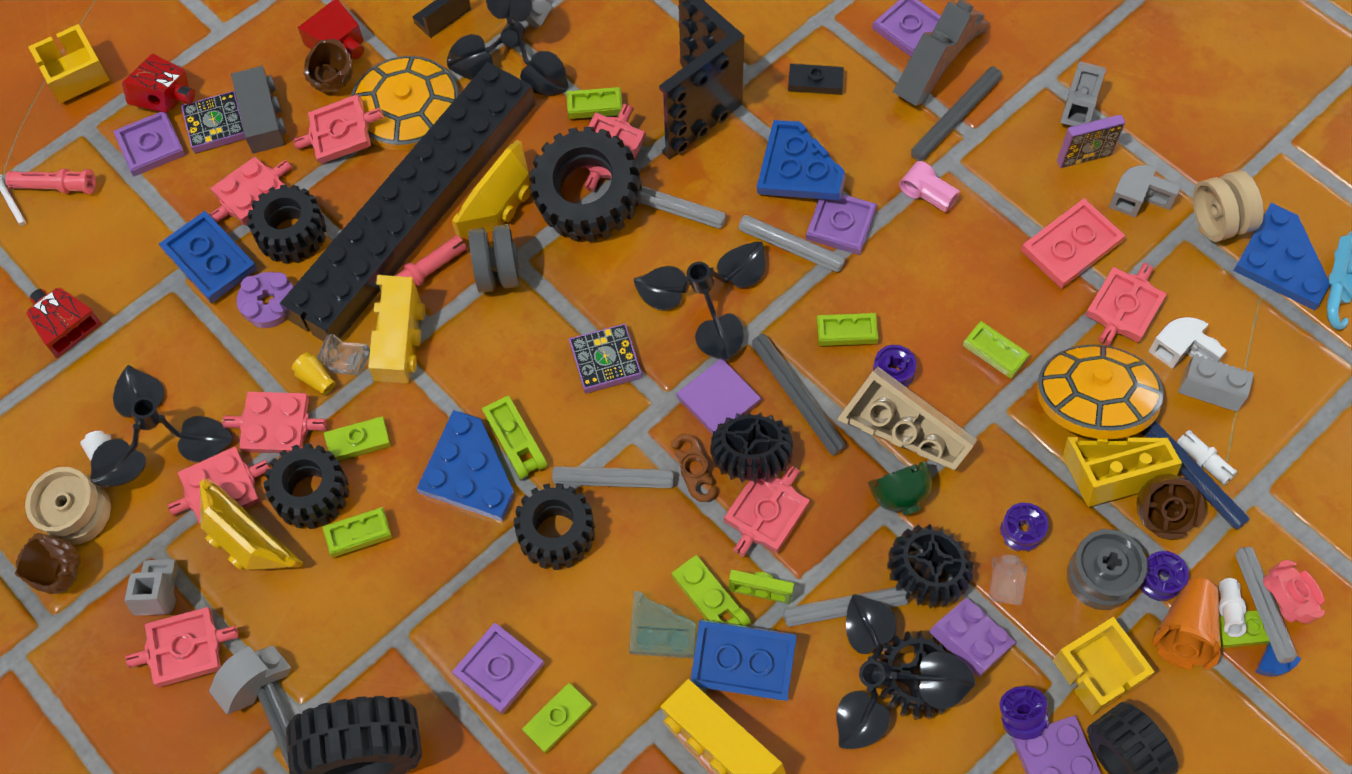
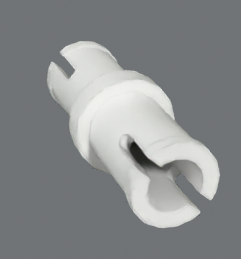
[1177,430,1238,486]
[1219,578,1246,637]

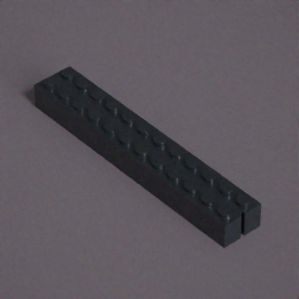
[280,62,535,347]

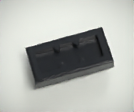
[788,64,844,95]

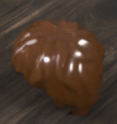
[303,39,353,92]
[15,533,81,594]

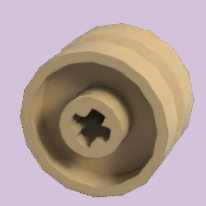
[1192,170,1264,242]
[25,467,111,545]

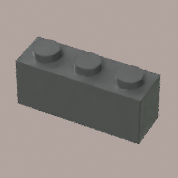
[231,66,287,154]

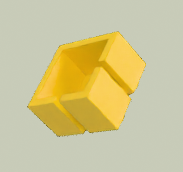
[28,24,110,104]
[1053,617,1155,716]

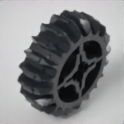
[710,411,794,484]
[887,524,974,609]
[877,630,953,720]

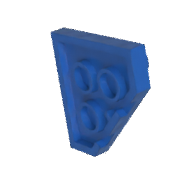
[756,120,846,200]
[1233,202,1330,311]
[416,410,514,522]

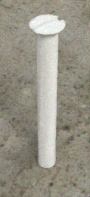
[0,174,26,226]

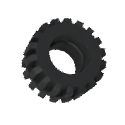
[248,185,327,263]
[264,443,349,529]
[514,483,595,570]
[1087,702,1179,774]

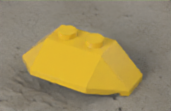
[452,140,531,238]
[199,478,303,570]

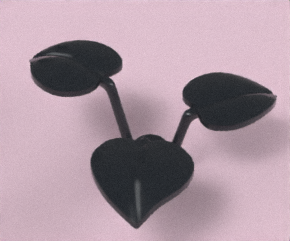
[447,0,569,96]
[634,242,765,360]
[90,365,233,487]
[836,594,976,749]

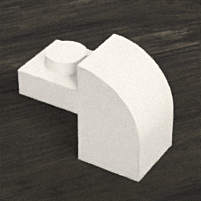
[1148,317,1227,369]

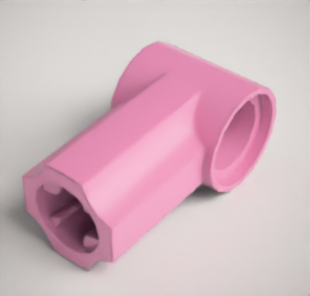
[899,161,960,212]

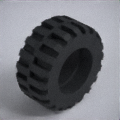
[529,126,642,242]
[286,696,422,774]

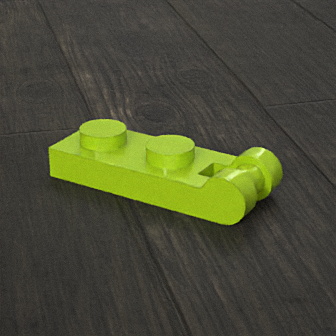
[482,395,548,481]
[671,555,751,626]

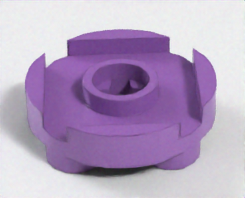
[237,272,293,328]

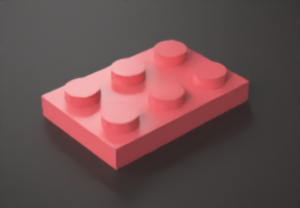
[1021,198,1125,289]

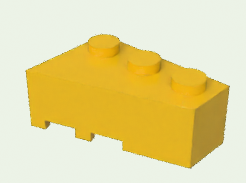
[368,275,425,383]
[1063,437,1182,507]

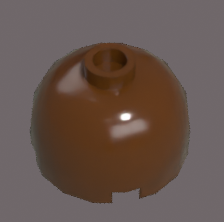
[1136,474,1204,540]

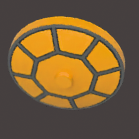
[351,56,459,151]
[1037,345,1163,439]

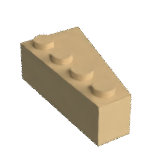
[837,367,977,470]

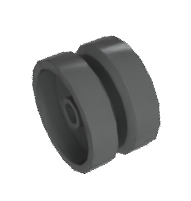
[468,224,519,293]
[1067,529,1147,610]

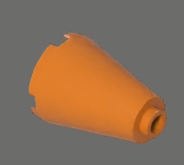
[1152,577,1221,670]

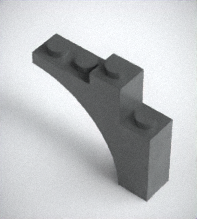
[893,0,990,106]

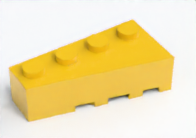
[660,679,786,774]

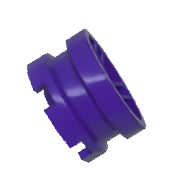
[873,345,916,387]
[1000,503,1048,552]
[1140,551,1189,601]
[999,686,1049,740]

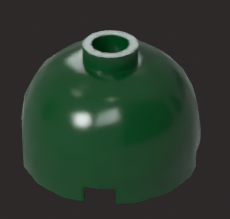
[867,461,932,516]

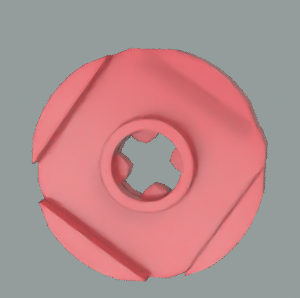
[1263,560,1325,624]

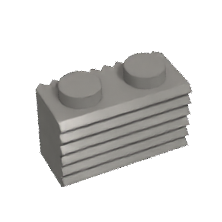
[1178,354,1254,412]

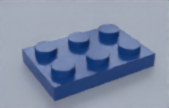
[159,211,258,303]
[690,619,797,701]

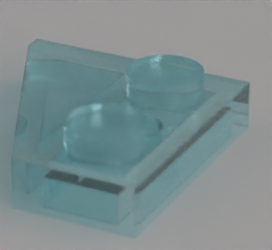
[629,591,696,658]

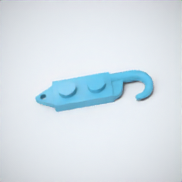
[1327,230,1352,330]

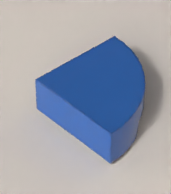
[1255,643,1301,677]

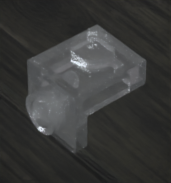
[317,334,370,375]
[988,554,1028,605]

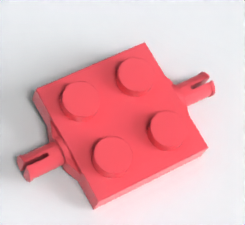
[294,94,384,164]
[581,104,646,192]
[209,157,292,226]
[1085,263,1167,346]
[222,392,327,453]
[167,446,270,524]
[724,465,810,557]
[125,607,239,688]

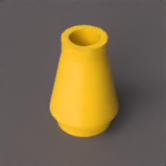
[291,352,336,395]

